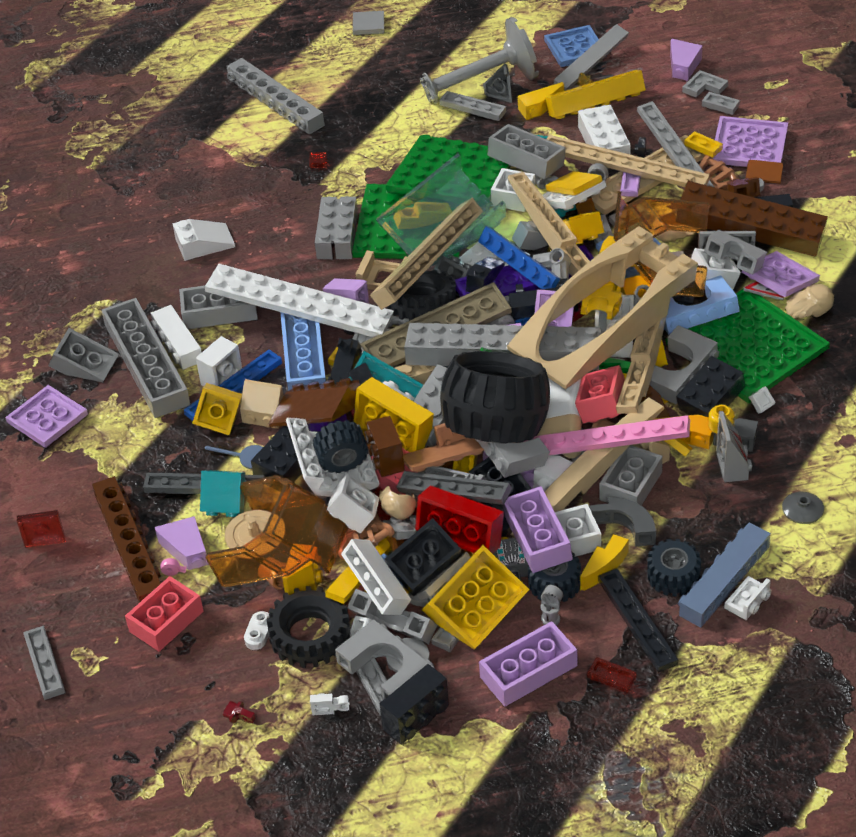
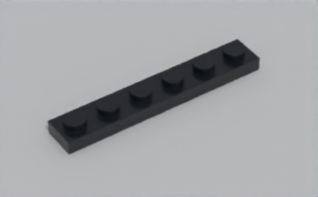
[598,568,678,673]

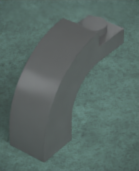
[588,497,656,546]

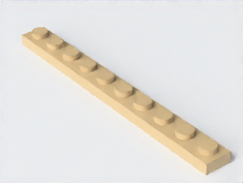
[547,135,710,187]

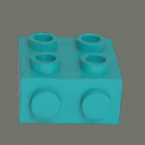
[200,470,246,517]

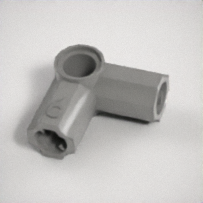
[532,248,571,287]

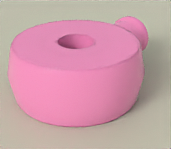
[160,558,187,576]

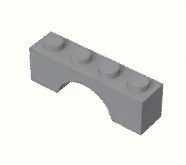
[347,589,437,645]

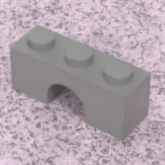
[704,230,767,275]

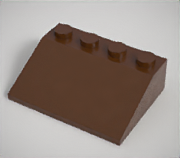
[268,378,360,427]

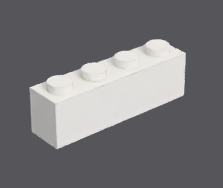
[150,305,202,370]
[341,539,411,615]

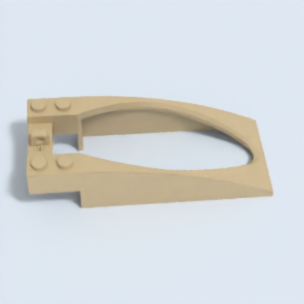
[507,226,698,390]

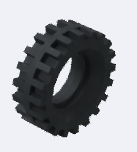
[387,269,456,321]
[267,586,351,668]

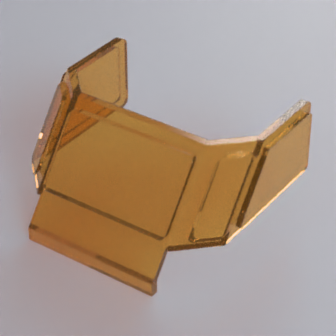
[613,191,710,297]
[205,475,348,587]

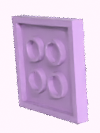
[742,251,820,297]
[5,385,88,448]

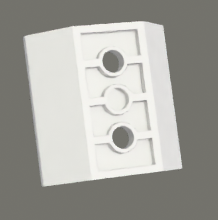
[286,417,380,497]

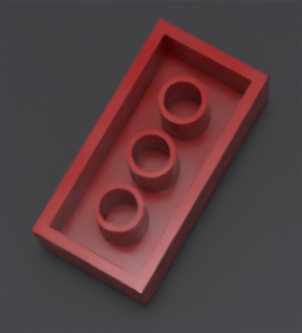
[415,485,504,554]

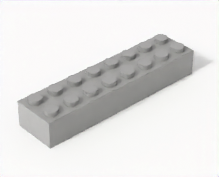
[101,298,190,418]

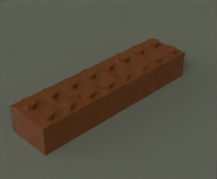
[676,181,828,257]

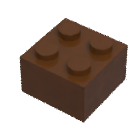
[365,416,405,477]

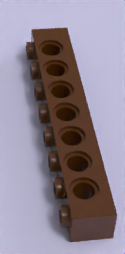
[92,476,163,603]

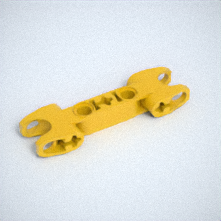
[581,235,638,320]

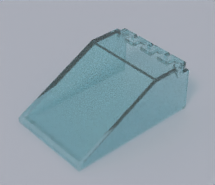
[376,153,506,268]

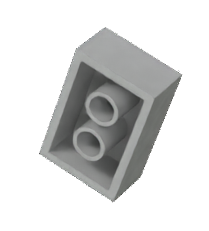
[599,445,663,505]

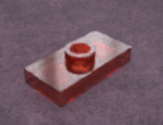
[587,657,637,693]

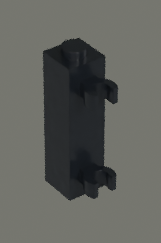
[509,278,582,319]
[327,338,362,382]

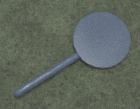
[205,445,263,469]

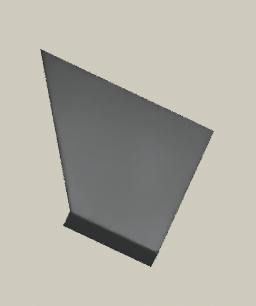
[483,63,512,103]

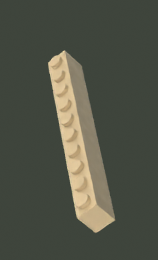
[370,197,483,310]

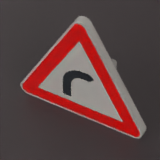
[744,281,784,300]

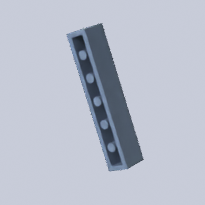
[678,522,771,628]

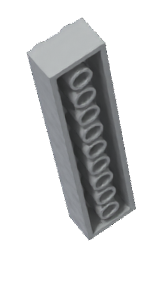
[404,323,601,370]

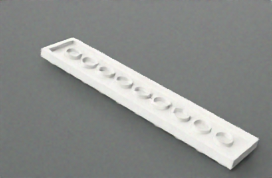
[205,264,394,337]

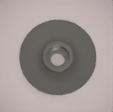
[782,491,824,524]

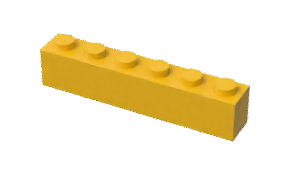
[545,70,646,119]

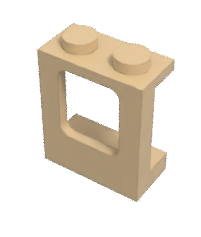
[356,250,407,290]

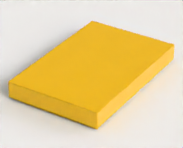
[545,171,603,196]

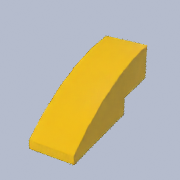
[580,534,629,591]

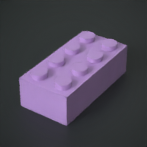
[503,486,573,573]
[479,621,577,707]

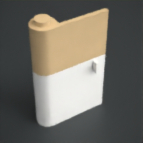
[537,378,582,458]

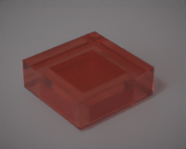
[309,152,327,168]

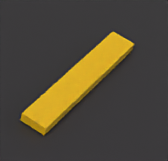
[325,536,391,604]

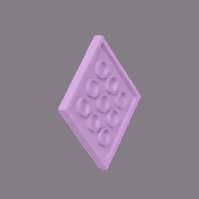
[711,116,788,167]

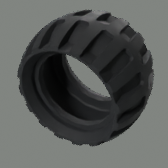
[440,351,550,443]

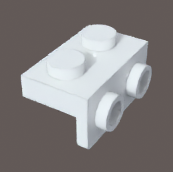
[724,576,772,620]

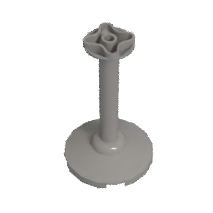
[420,17,539,104]

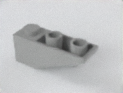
[512,221,548,250]

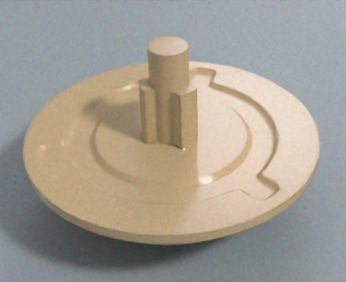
[225,510,284,557]

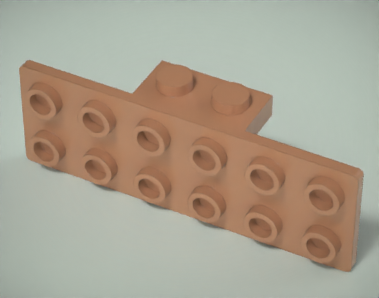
[403,423,515,472]

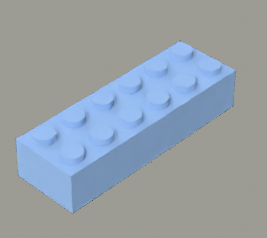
[280,312,326,391]

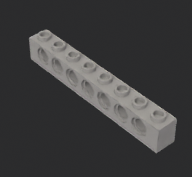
[227,58,325,134]

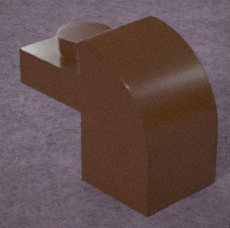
[727,177,760,197]

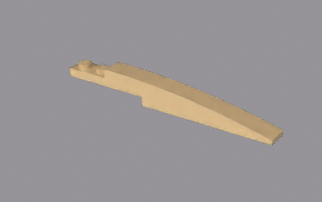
[508,172,590,276]
[616,316,667,414]
[510,397,664,538]

